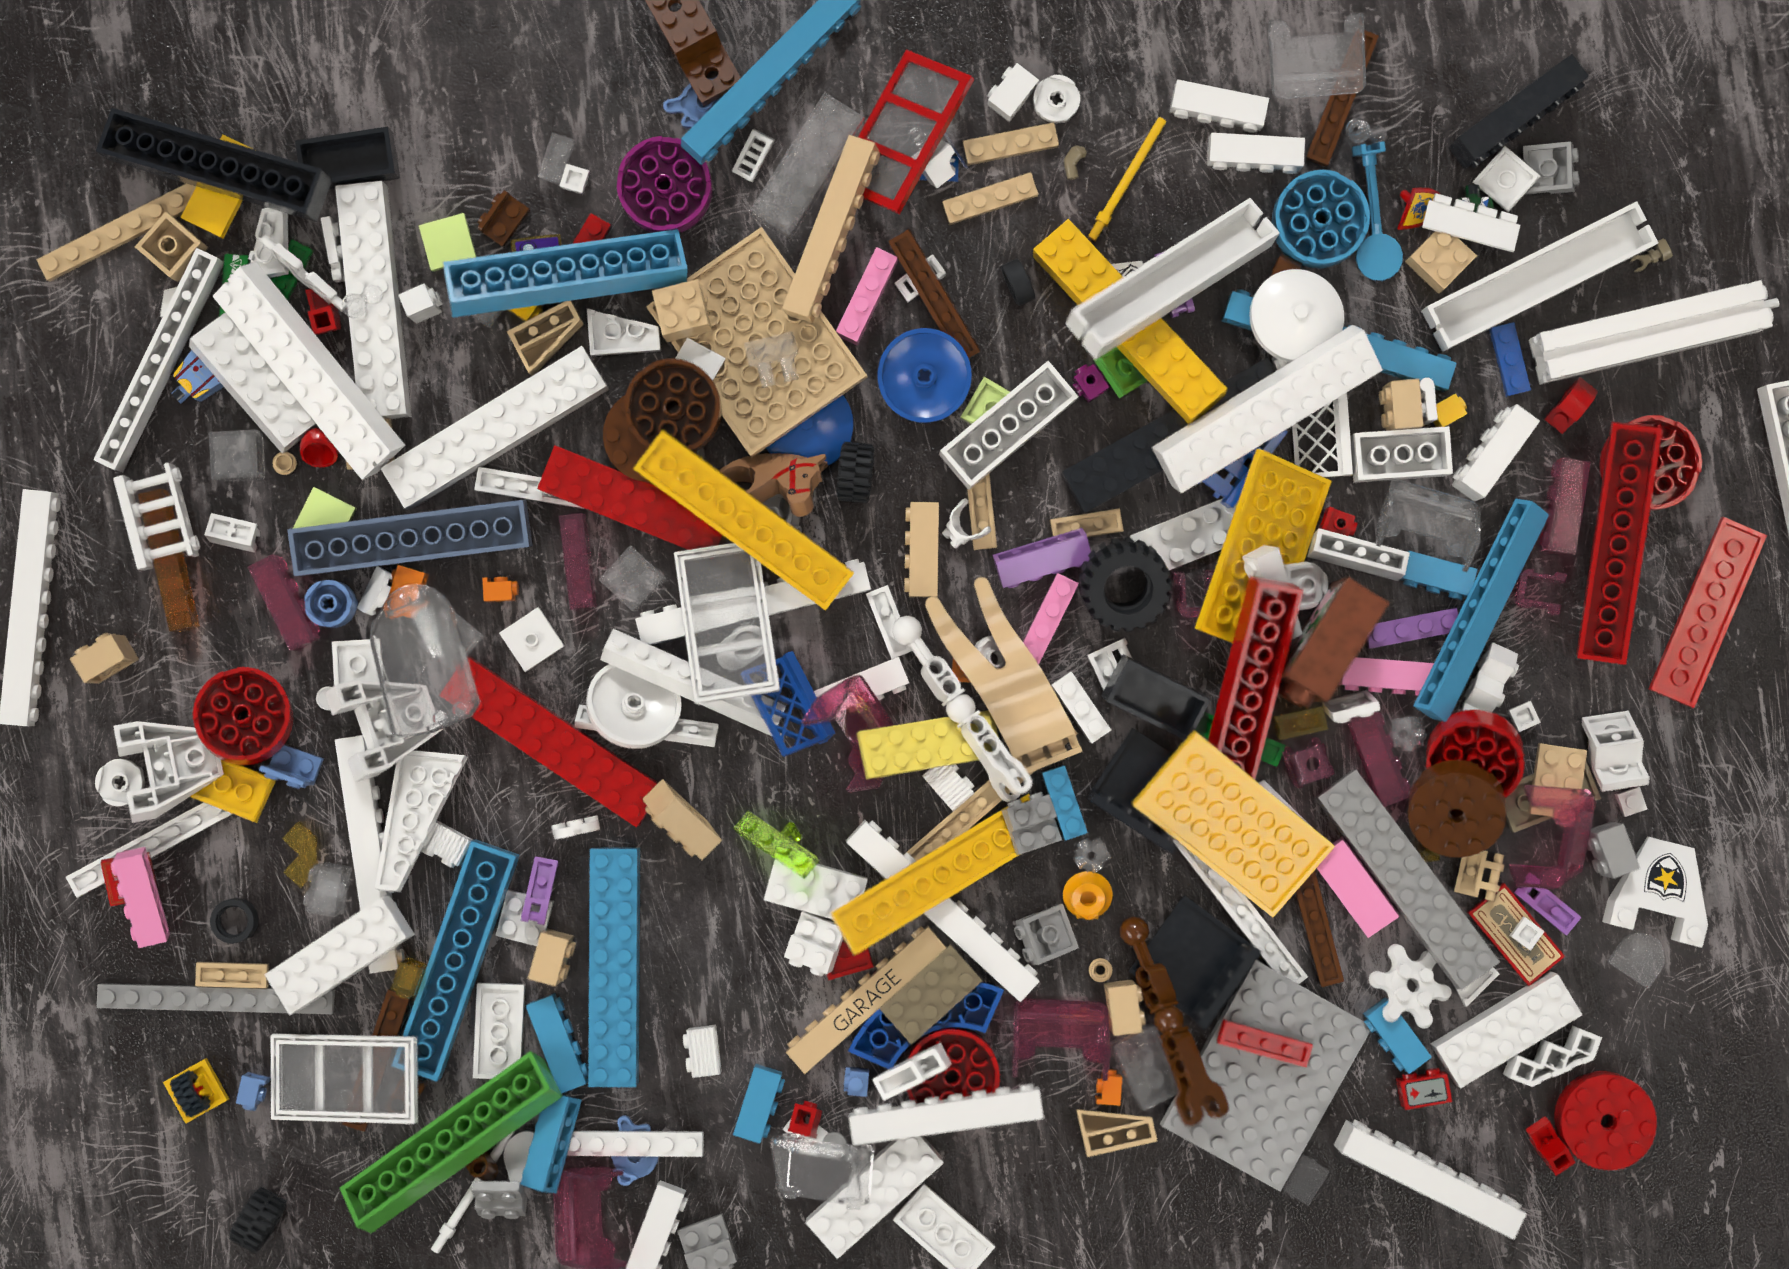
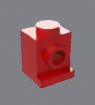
[1319,506,1357,536]
[788,1101,822,1139]

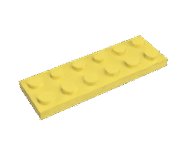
[857,710,999,780]

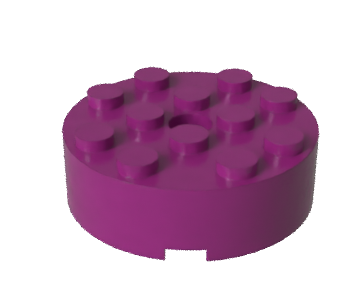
[616,136,713,233]

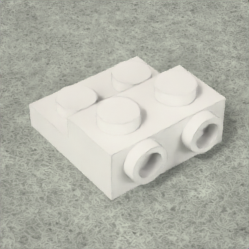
[784,911,843,976]

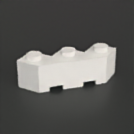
[1457,642,1519,712]
[1503,1026,1602,1087]

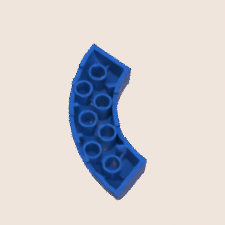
[848,982,1004,1069]

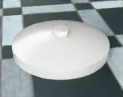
[1249,269,1344,362]
[586,664,681,749]

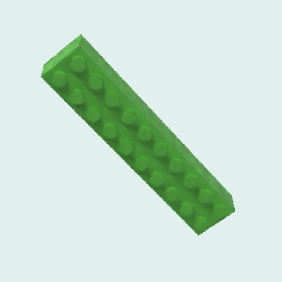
[340,1051,563,1233]

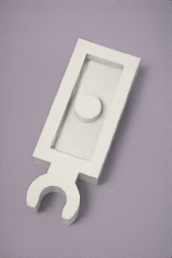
[321,216,345,283]

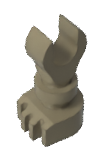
[1629,238,1673,273]

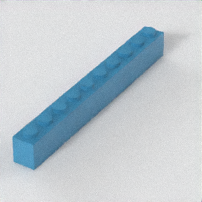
[681,0,861,165]
[1221,289,1457,392]
[1413,499,1549,722]

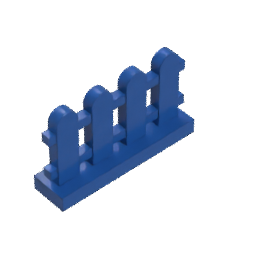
[1198,430,1288,508]

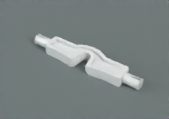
[260,235,348,312]

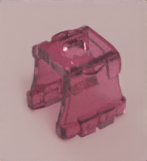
[1173,569,1215,617]
[1515,569,1567,615]
[1283,737,1335,788]

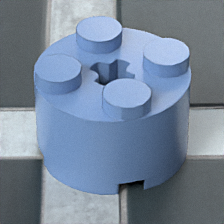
[304,580,358,628]

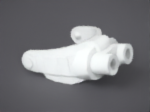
[942,498,991,549]

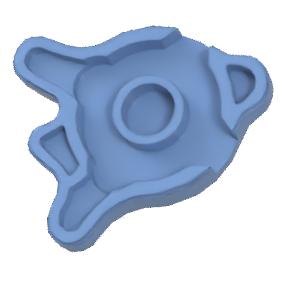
[663,76,722,129]
[611,1115,659,1186]

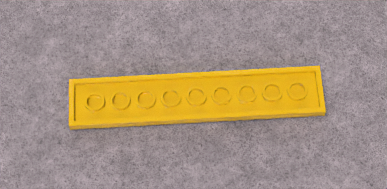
[634,430,854,610]
[829,794,1030,955]

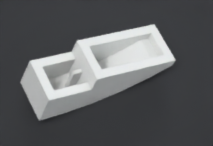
[872,1043,952,1100]

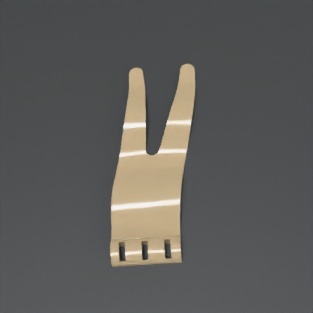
[925,577,1082,773]

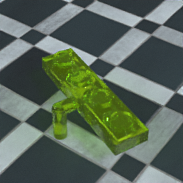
[733,811,820,879]

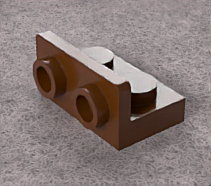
[477,190,530,248]

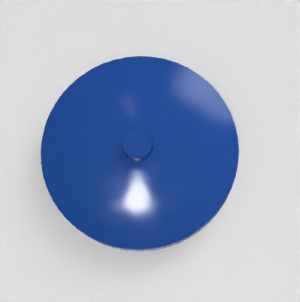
[878,328,972,423]
[767,395,853,467]

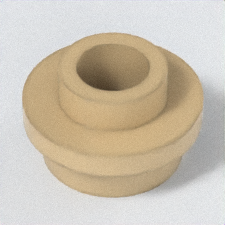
[1089,958,1112,982]

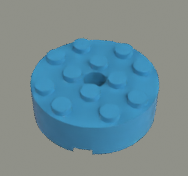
[1272,170,1370,268]

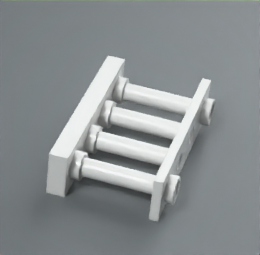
[113,463,200,571]

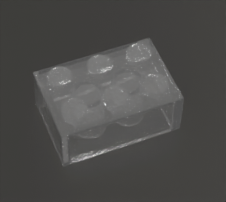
[1108,1022,1178,1111]

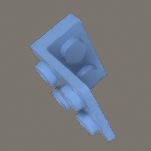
[259,744,324,789]

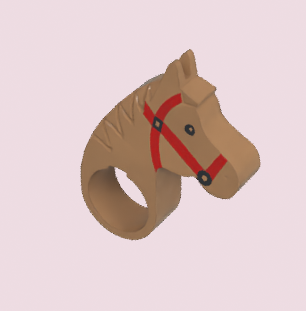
[719,453,828,517]

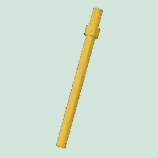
[1088,117,1166,241]

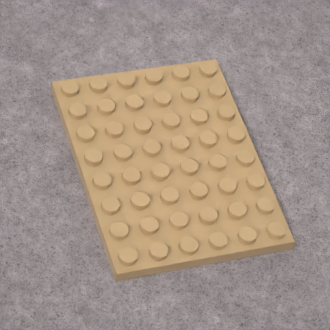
[646,227,868,458]

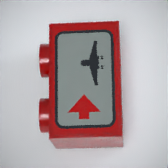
[1396,1068,1452,1110]

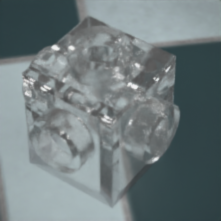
[1390,716,1426,752]
[1073,836,1112,873]

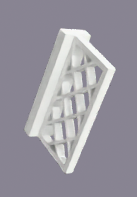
[1292,392,1353,477]

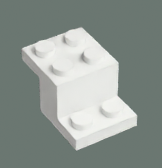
[1582,711,1650,792]

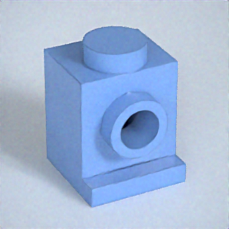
[844,1067,869,1097]
[236,1072,271,1111]

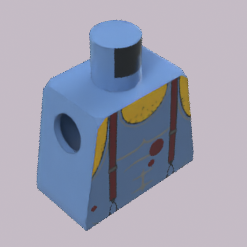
[171,350,224,403]

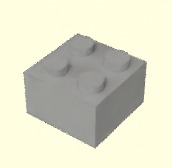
[1584,822,1640,878]

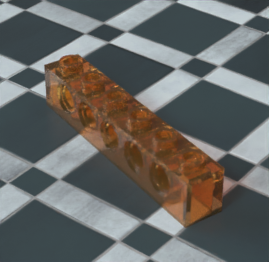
[138,489,200,632]

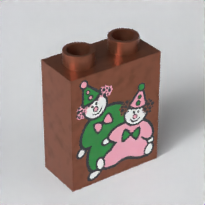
[1277,577,1389,708]

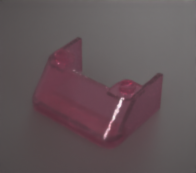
[801,675,895,793]
[1509,785,1596,889]
[1012,999,1111,1081]
[553,1167,627,1269]

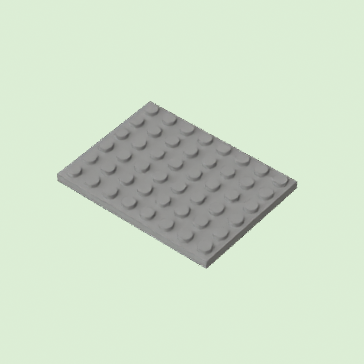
[1160,960,1370,1192]

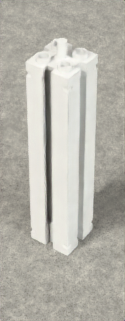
[1529,280,1779,385]

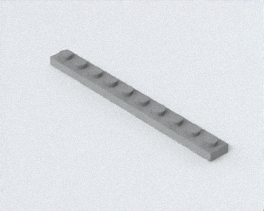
[97,983,335,1014]

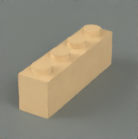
[904,502,939,598]

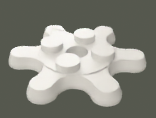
[1369,944,1451,1029]

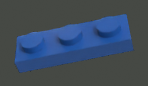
[1489,322,1531,397]

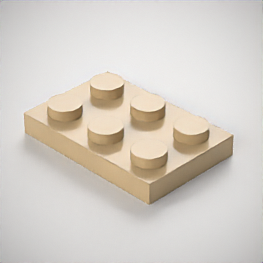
[1528,743,1587,821]

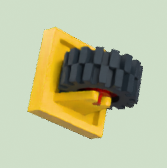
[163,1058,229,1124]

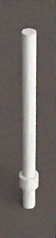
[431,1131,515,1254]

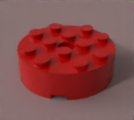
[1600,415,1702,511]
[193,667,293,765]
[1426,710,1524,798]
[907,1027,1000,1104]
[1554,1071,1657,1170]

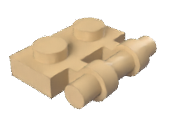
[1454,851,1505,901]

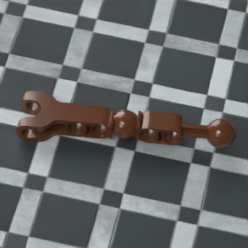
[1119,916,1229,1126]

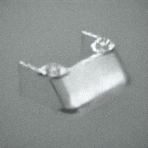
[1376,480,1481,572]

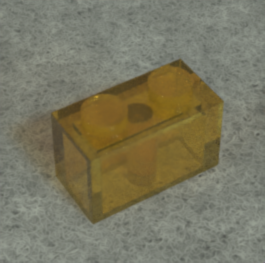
[1273,706,1328,740]
[391,958,428,999]

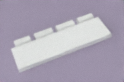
[1422,193,1520,252]

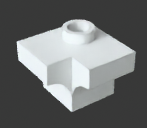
[912,140,955,188]

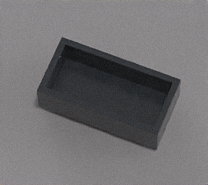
[295,126,400,190]
[1101,654,1211,740]

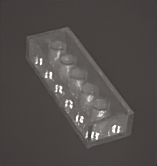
[750,92,864,241]

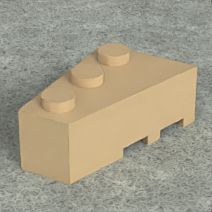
[507,301,584,376]

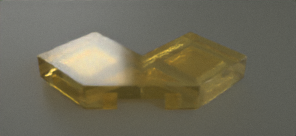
[282,821,318,888]

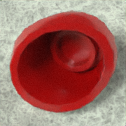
[300,428,338,468]

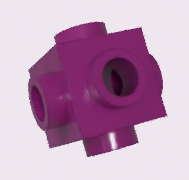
[1072,364,1109,403]

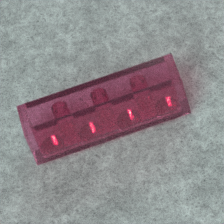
[1540,457,1591,556]
[559,513,597,610]
[248,554,320,651]
[1346,711,1411,807]

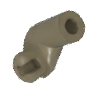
[1064,145,1086,180]

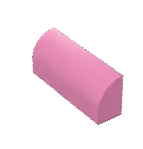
[1317,836,1399,938]

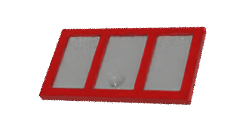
[858,50,975,215]

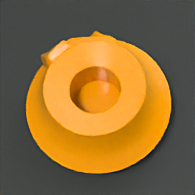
[1063,871,1113,920]

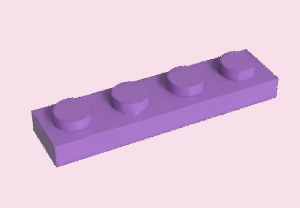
[1366,608,1458,649]

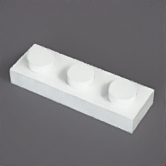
[866,585,912,659]

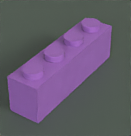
[993,528,1091,588]

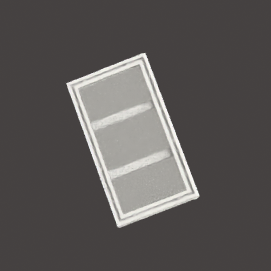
[674,543,780,704]
[271,1034,418,1124]

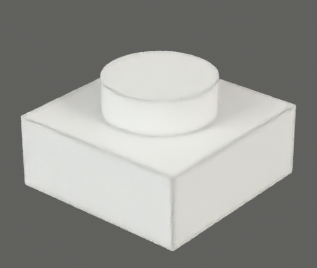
[560,164,590,194]
[1508,701,1541,732]
[1615,787,1647,817]
[1509,917,1544,950]

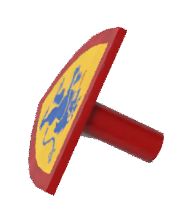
[1397,188,1440,230]

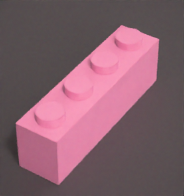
[836,247,898,345]
[1023,573,1079,664]
[1338,657,1434,696]
[111,847,170,948]

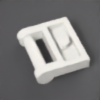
[1420,378,1437,425]
[1087,638,1132,691]

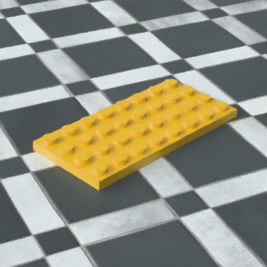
[1195,449,1332,643]
[1132,731,1335,917]

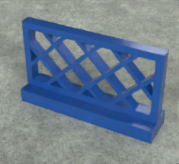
[740,651,835,757]

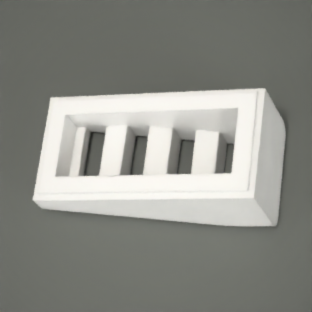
[732,129,775,182]
[894,254,946,302]

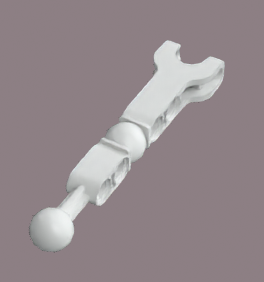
[892,616,1032,802]

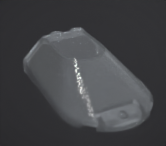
[370,584,480,737]

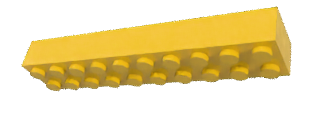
[1033,219,1227,424]

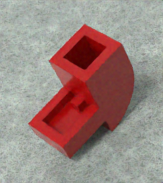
[305,284,341,335]
[1544,377,1598,434]
[1525,1117,1576,1176]

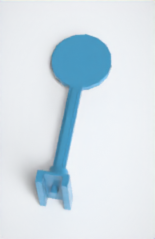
[1352,141,1403,281]

